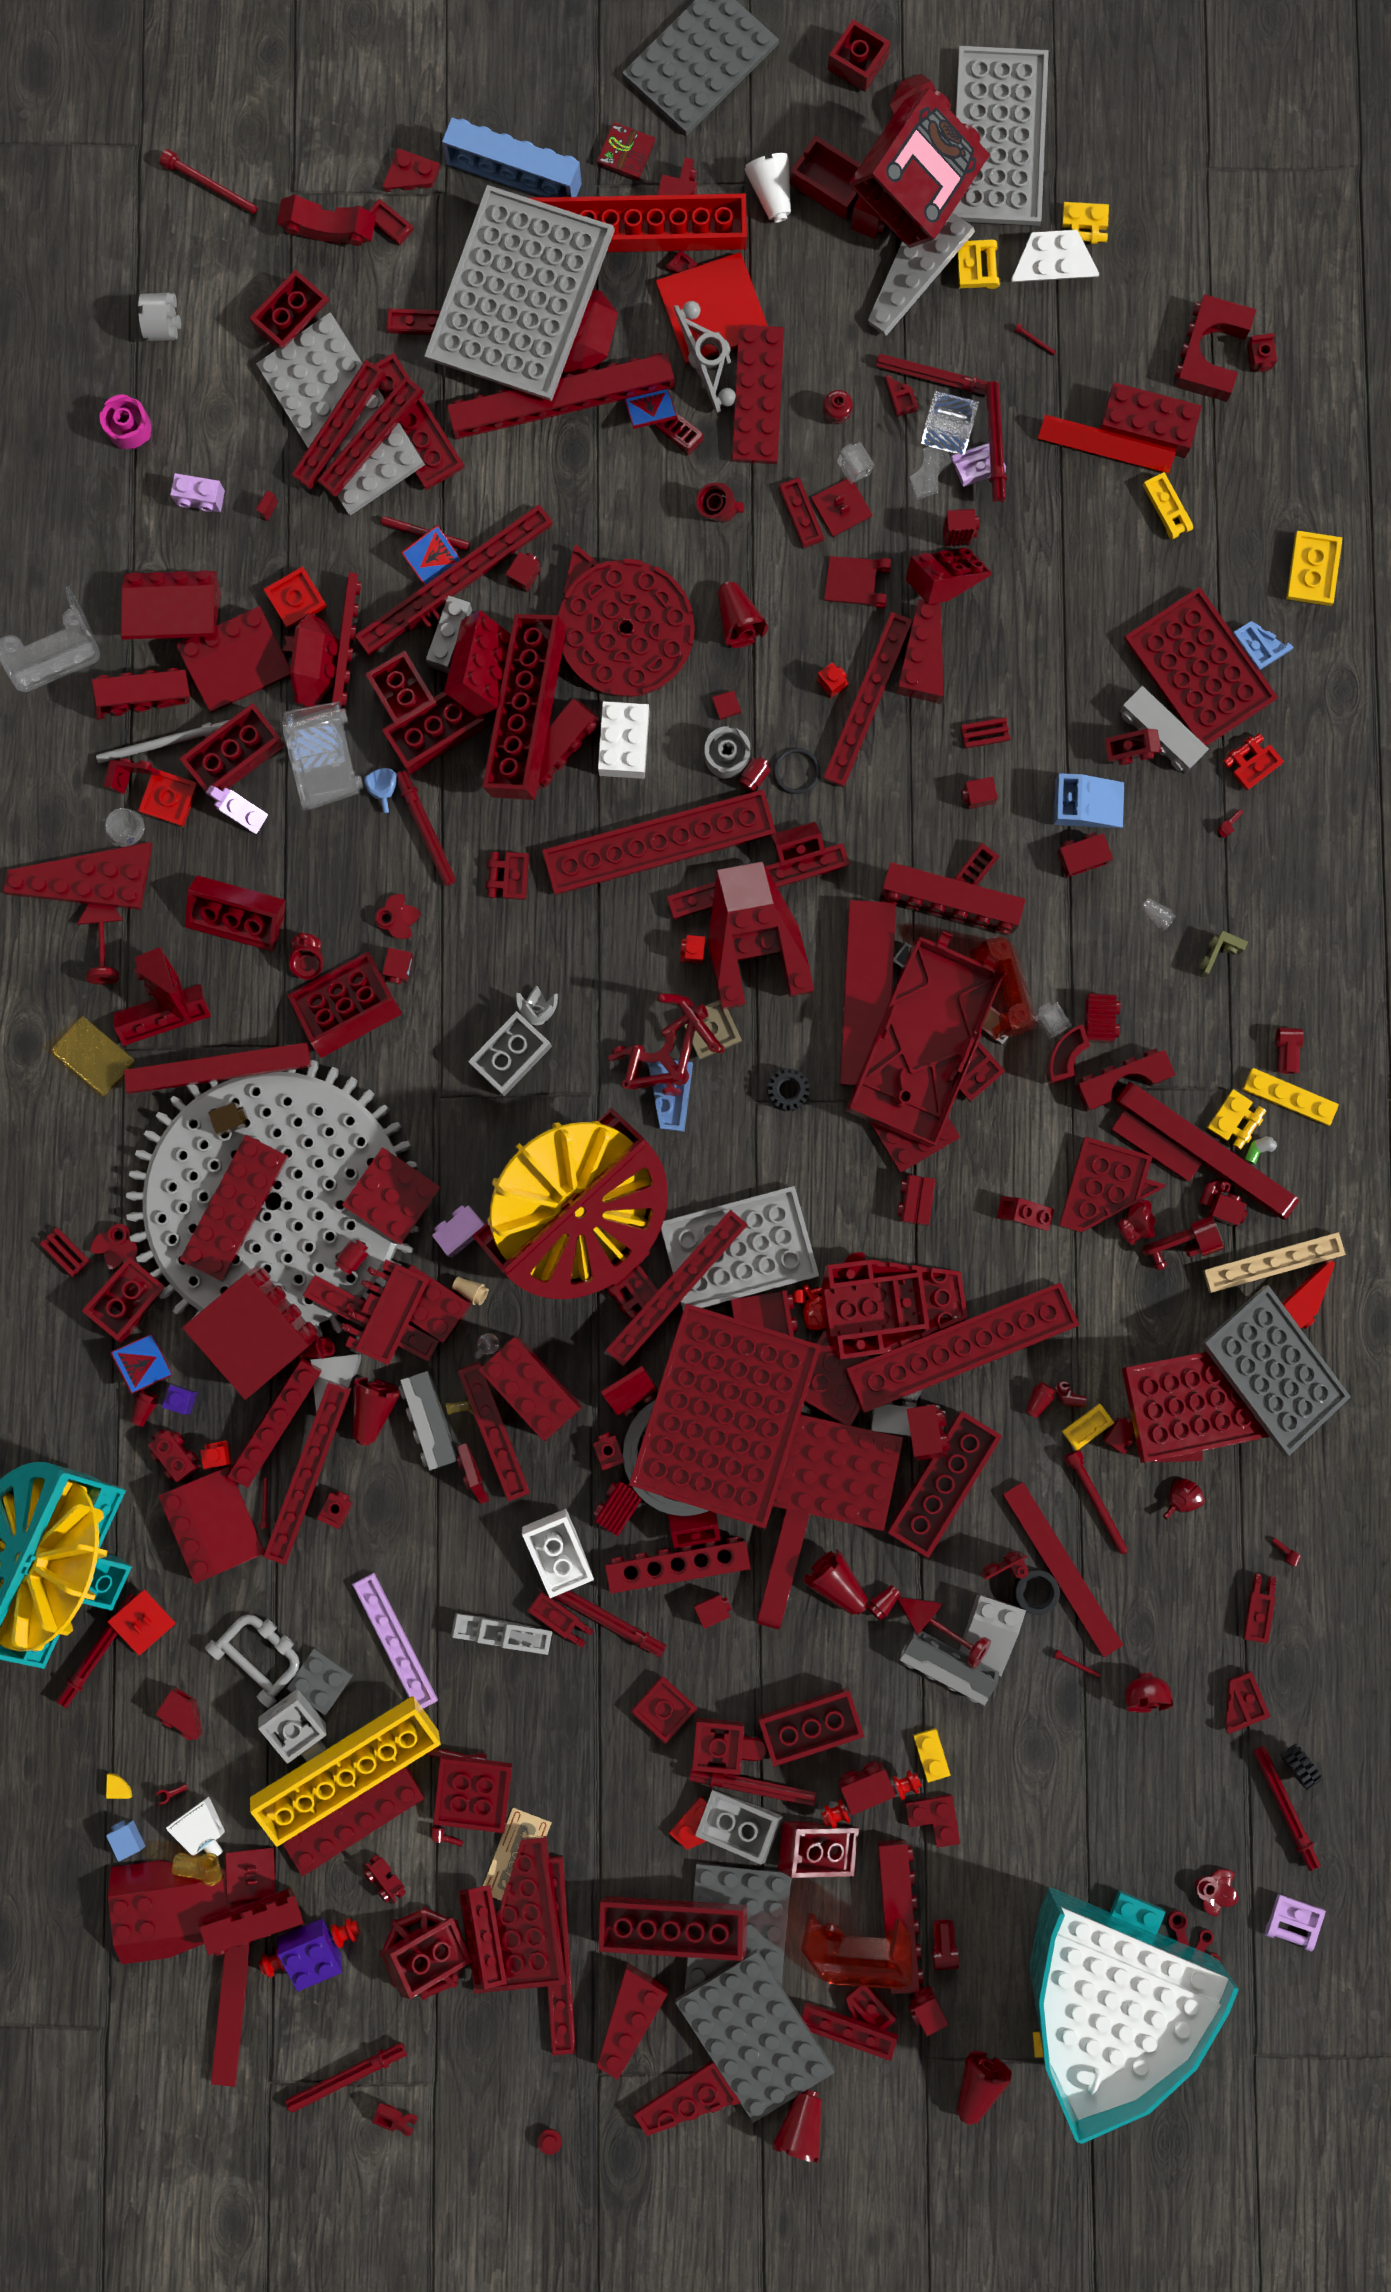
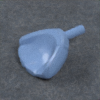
[364,768,397,813]

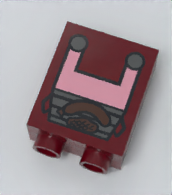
[848,88,990,249]

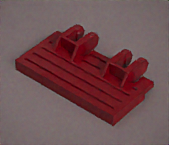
[340,1259,429,1366]

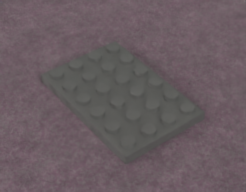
[622,0,779,136]
[1201,1285,1351,1456]
[684,1862,791,1993]
[675,1949,835,2123]

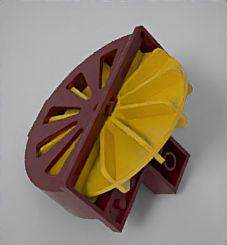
[472,1107,668,1299]

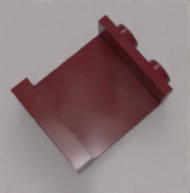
[731,1290,798,1337]

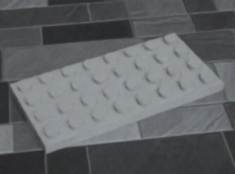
[952,46,1049,226]
[256,312,425,515]

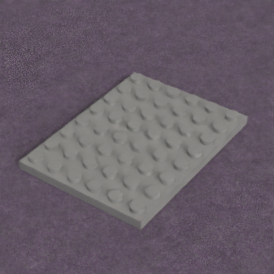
[424,185,615,401]

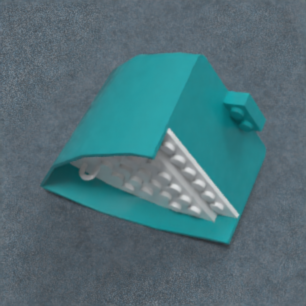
[1029,1887,1239,2144]

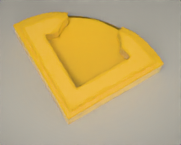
[106,1773,132,1799]

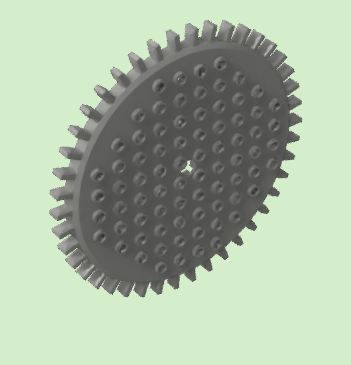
[126,1060,419,1338]

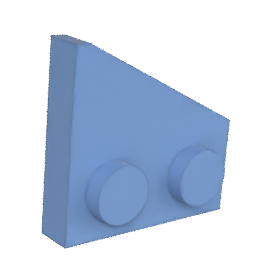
[1233,621,1294,671]

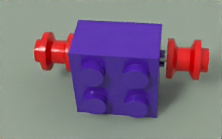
[259,1918,361,1992]

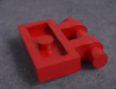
[1222,733,1284,791]

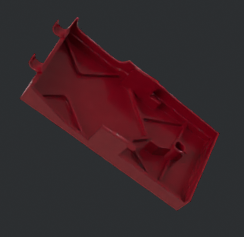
[845,931,1007,1147]

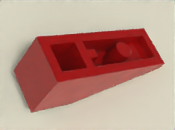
[1282,1260,1335,1329]

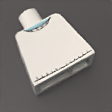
[166,1797,225,1860]

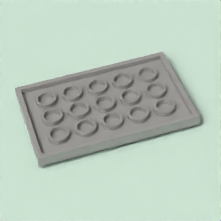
[661,1186,819,1311]

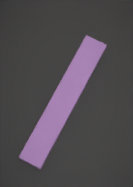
[352,1573,438,1708]

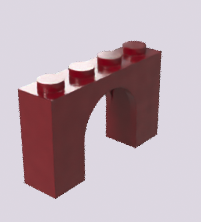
[1174,294,1256,402]

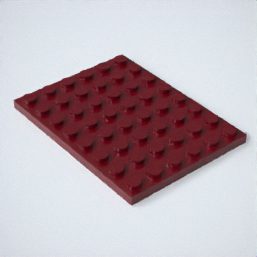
[629,1303,821,1529]

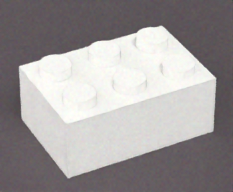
[598,701,649,779]

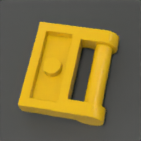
[957,240,1000,289]

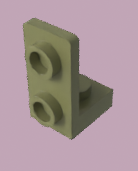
[1199,931,1248,978]

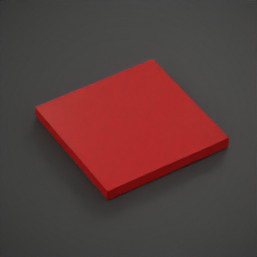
[656,252,768,365]

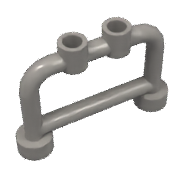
[205,1615,300,1709]

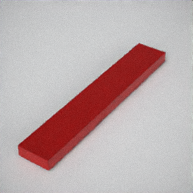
[1038,415,1176,473]

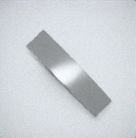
[451,1613,552,1655]

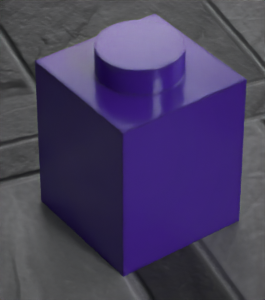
[162,1385,198,1415]

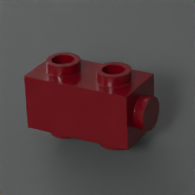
[148,1429,200,1482]

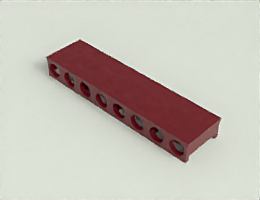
[839,900,896,1086]

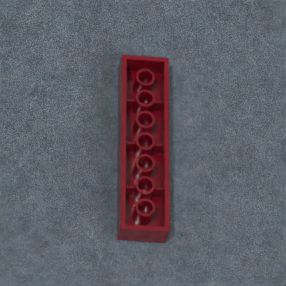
[483,614,567,800]

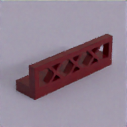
[458,1885,507,1990]

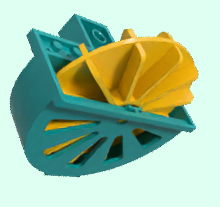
[0,1462,132,1669]

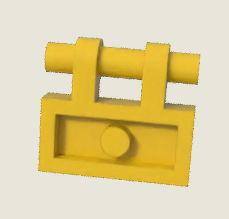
[1062,202,1109,244]
[1207,1089,1266,1150]

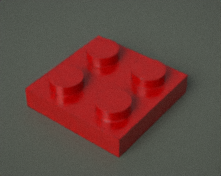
[264,566,327,630]
[138,769,199,827]

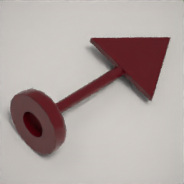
[77,904,124,985]
[897,1597,991,1668]

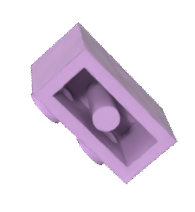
[170,473,225,512]

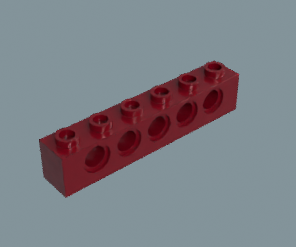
[605,1536,751,1594]

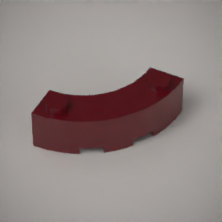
[277,194,376,246]

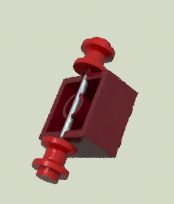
[821,1760,922,1829]

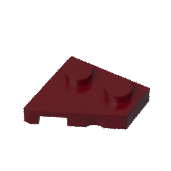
[382,148,441,192]
[1225,1671,1271,1734]
[846,1980,897,2030]

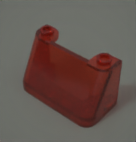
[970,937,1037,1040]

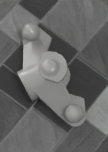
[673,301,736,413]

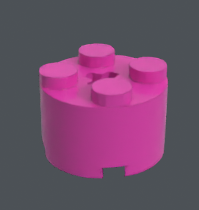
[100,394,151,449]

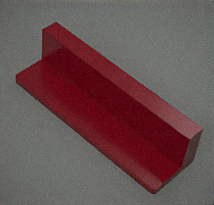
[113,984,211,1046]

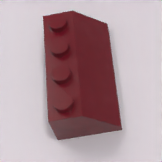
[185,875,286,951]

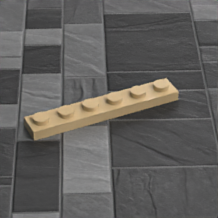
[1203,1232,1346,1293]

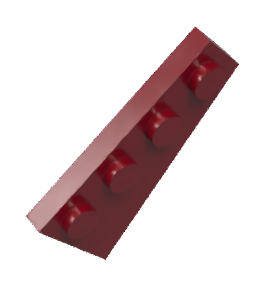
[634,2060,741,2136]

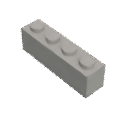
[1120,686,1209,774]

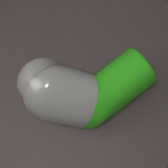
[1245,1136,1277,1165]

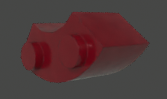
[1046,1025,1090,1085]

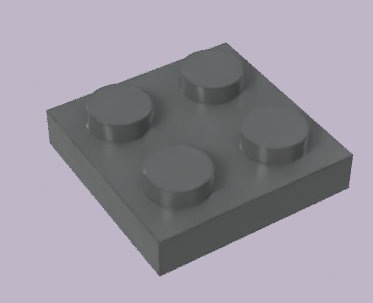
[287,1648,354,1716]

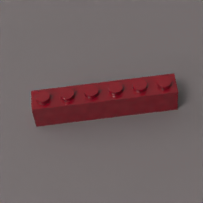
[877,1840,923,1994]

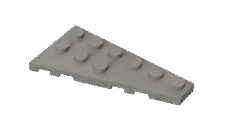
[868,213,975,336]

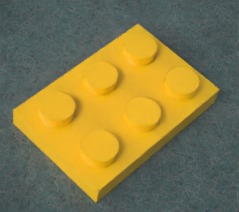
[1286,531,1343,606]

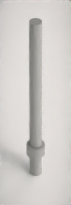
[96,720,229,763]

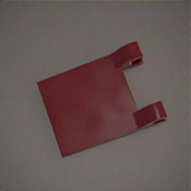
[824,556,891,608]

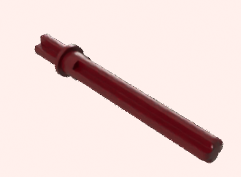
[876,354,988,396]
[986,381,1007,502]
[396,770,456,886]
[554,1590,667,1658]
[56,1594,135,1708]
[1254,1746,1321,1871]
[689,1767,816,1806]
[285,2042,407,2112]

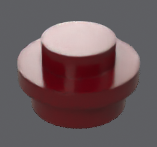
[538,2129,562,2155]

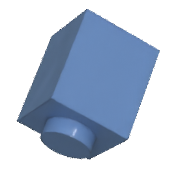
[106,1820,145,1862]

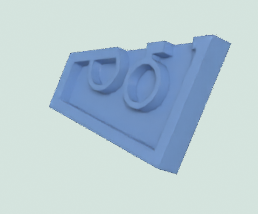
[647,1060,693,1132]

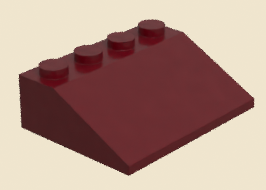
[121,570,221,640]
[177,606,290,713]
[287,951,402,1058]
[159,1466,265,1584]

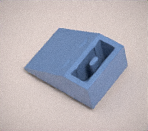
[1054,773,1124,828]

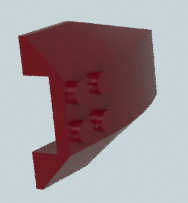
[821,1260,968,1360]
[108,1860,260,1964]

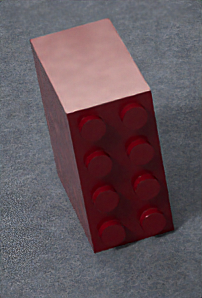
[182,1265,319,1400]
[479,1337,583,1441]

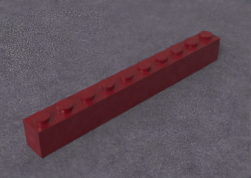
[447,353,675,440]

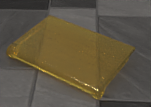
[51,1016,135,1096]

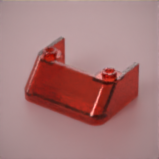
[801,1913,913,1989]

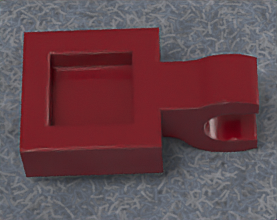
[372,2103,418,2136]

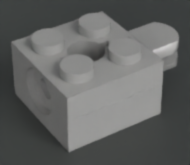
[258,1689,326,1764]

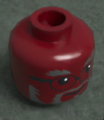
[823,390,853,424]

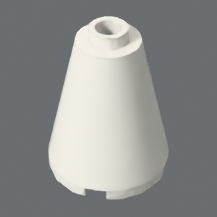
[745,153,791,223]

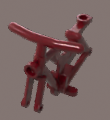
[608,993,725,1096]

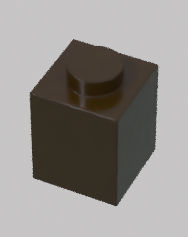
[208,1102,248,1136]

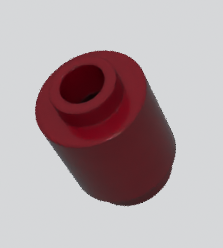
[738,756,771,792]
[334,1239,369,1275]

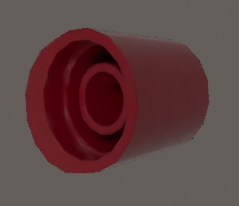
[696,483,745,523]

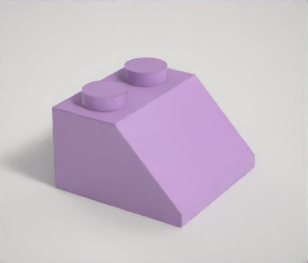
[432,1205,485,1258]

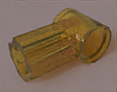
[172,1852,223,1886]

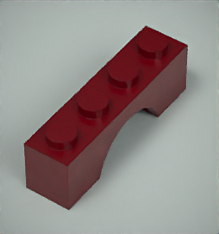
[1075,1048,1176,1112]

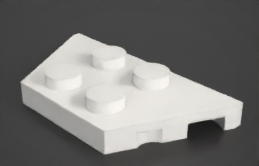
[1011,230,1099,282]

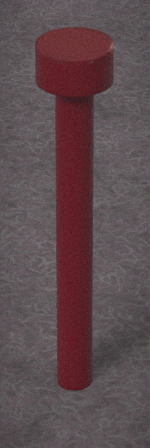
[1014,323,1056,355]
[259,1478,269,1528]
[1053,1649,1101,1678]

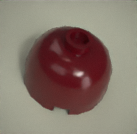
[1125,1673,1173,1713]

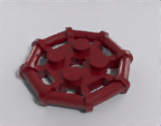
[380,1907,468,2000]

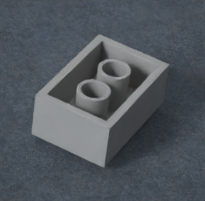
[468,1011,552,1096]

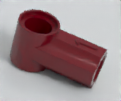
[1275,1027,1304,1074]
[932,1919,959,1970]

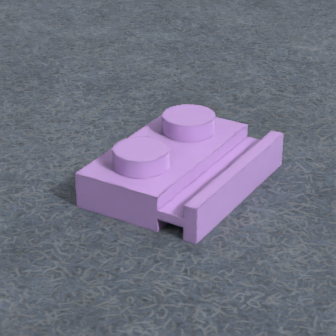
[952,443,1006,487]

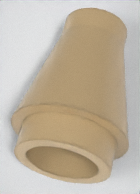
[452,1276,489,1305]

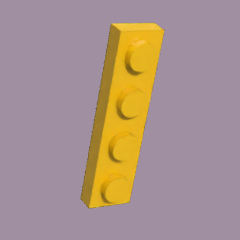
[1242,1068,1339,1126]

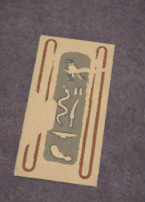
[483,1808,552,1901]

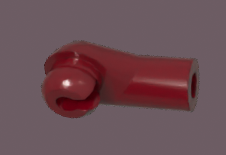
[1199,1178,1231,1207]
[1055,1381,1087,1408]

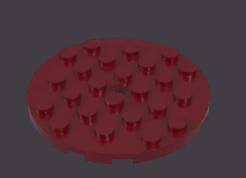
[558,559,695,697]

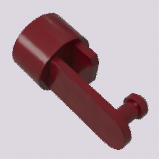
[1142,1216,1224,1270]

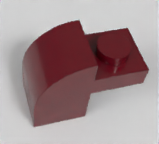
[658,157,697,195]

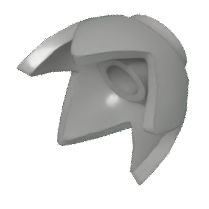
[516,986,558,1025]

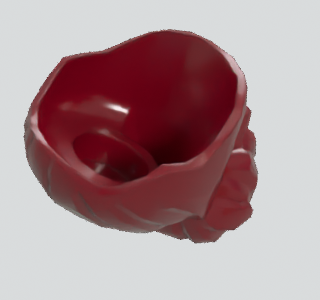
[288,932,324,980]
[1118,1200,1156,1245]

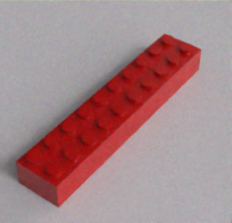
[530,194,747,252]

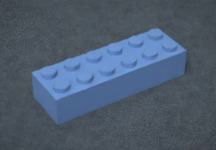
[442,118,582,197]

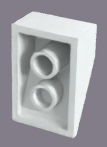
[522,1509,594,1598]

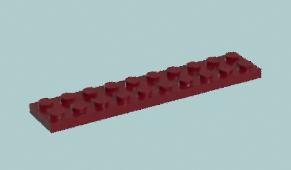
[542,789,776,895]
[845,1282,1080,1413]

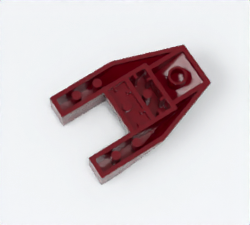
[708,862,814,1010]

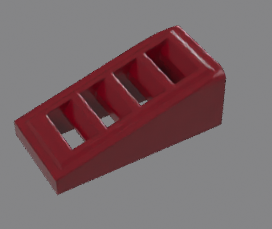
[655,413,704,456]
[954,842,1000,885]

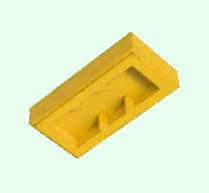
[1062,1404,1114,1451]

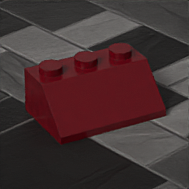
[249,269,329,349]

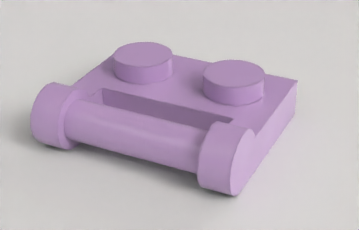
[1265,1894,1326,1951]

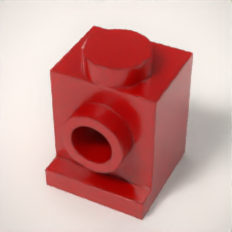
[817,662,849,698]
[680,935,705,964]
[200,1441,232,1469]

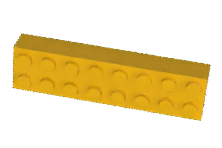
[250,1696,441,1847]

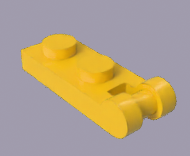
[1143,472,1193,540]

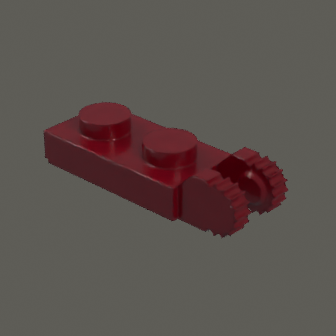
[1243,1573,1276,1644]
[528,1591,594,1648]

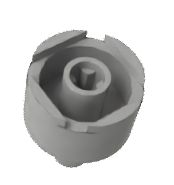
[138,293,181,342]
[704,726,750,779]

